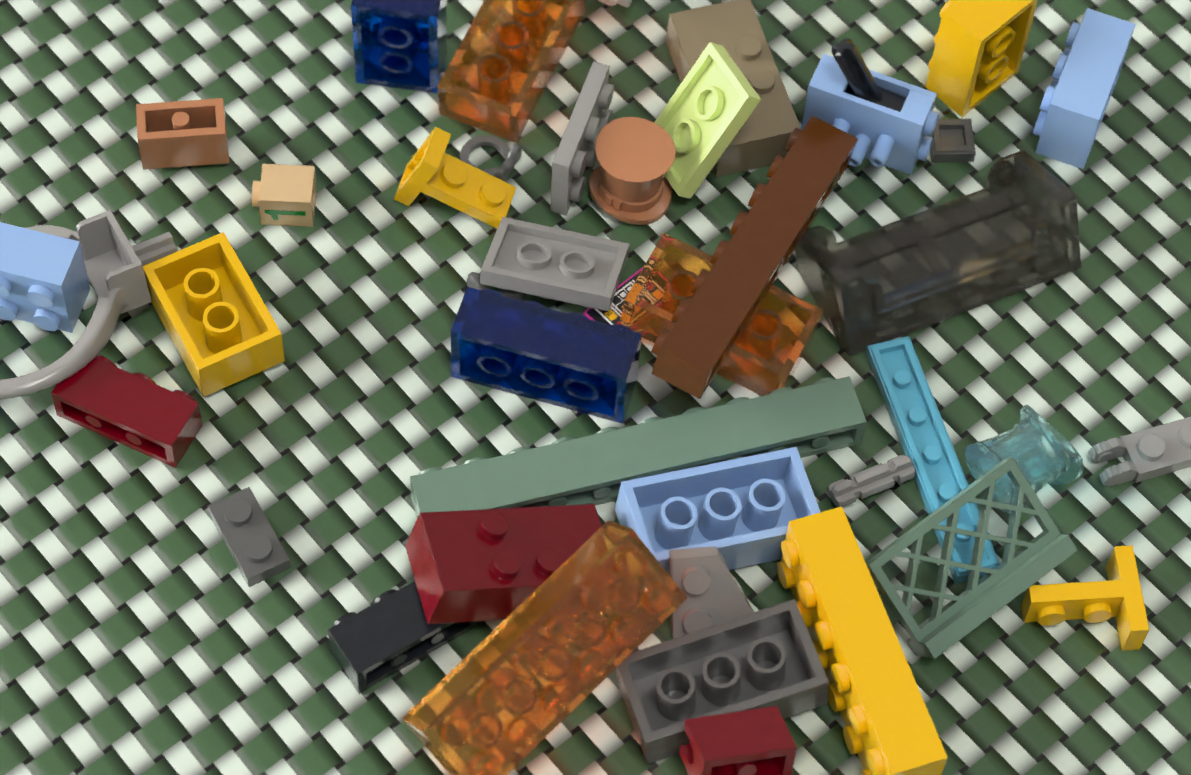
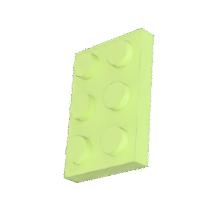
[654,42,761,199]

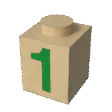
[252,164,317,227]

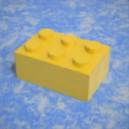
[926,0,1038,117]
[143,232,285,397]

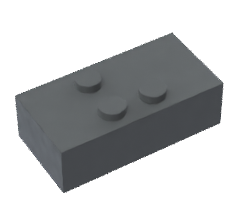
[614,599,829,764]

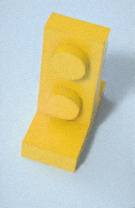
[394,127,516,229]
[1021,545,1149,651]

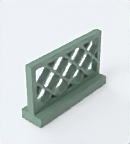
[866,457,1078,659]

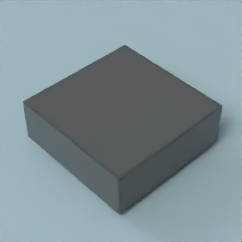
[930,119,976,163]

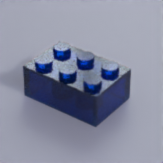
[351,0,447,94]

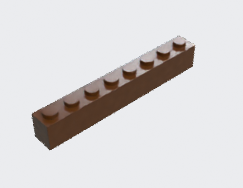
[651,115,858,399]

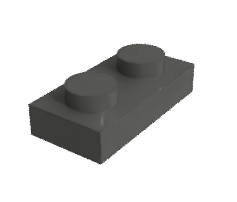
[208,487,291,587]

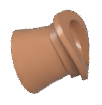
[589,117,676,225]

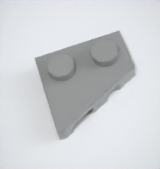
[669,546,754,639]

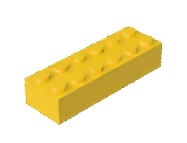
[777,506,948,775]

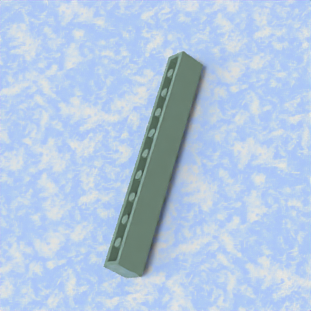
[410,376,867,518]

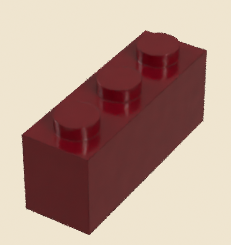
[51,355,202,468]

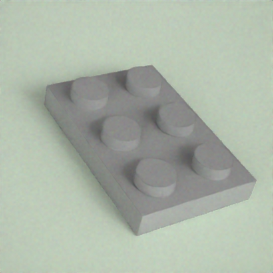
[550,61,614,216]
[480,217,629,311]

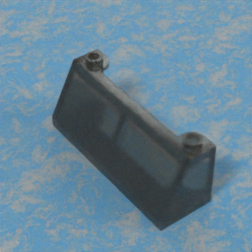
[795,150,1081,356]

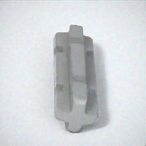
[828,455,916,507]

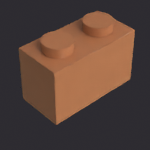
[136,98,229,170]

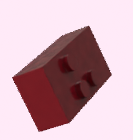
[405,504,621,624]

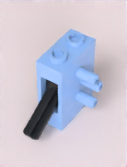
[801,38,940,175]

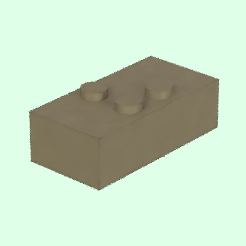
[666,0,802,177]

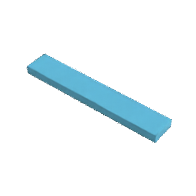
[865,336,1000,584]

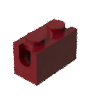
[679,706,797,775]

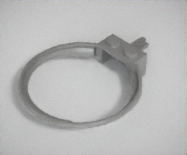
[0,210,178,399]

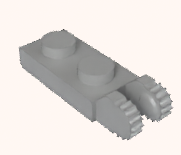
[1088,417,1191,487]

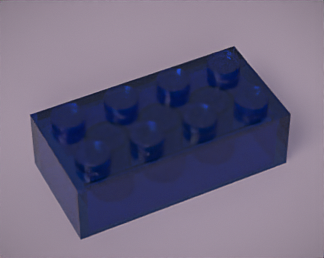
[451,287,642,424]

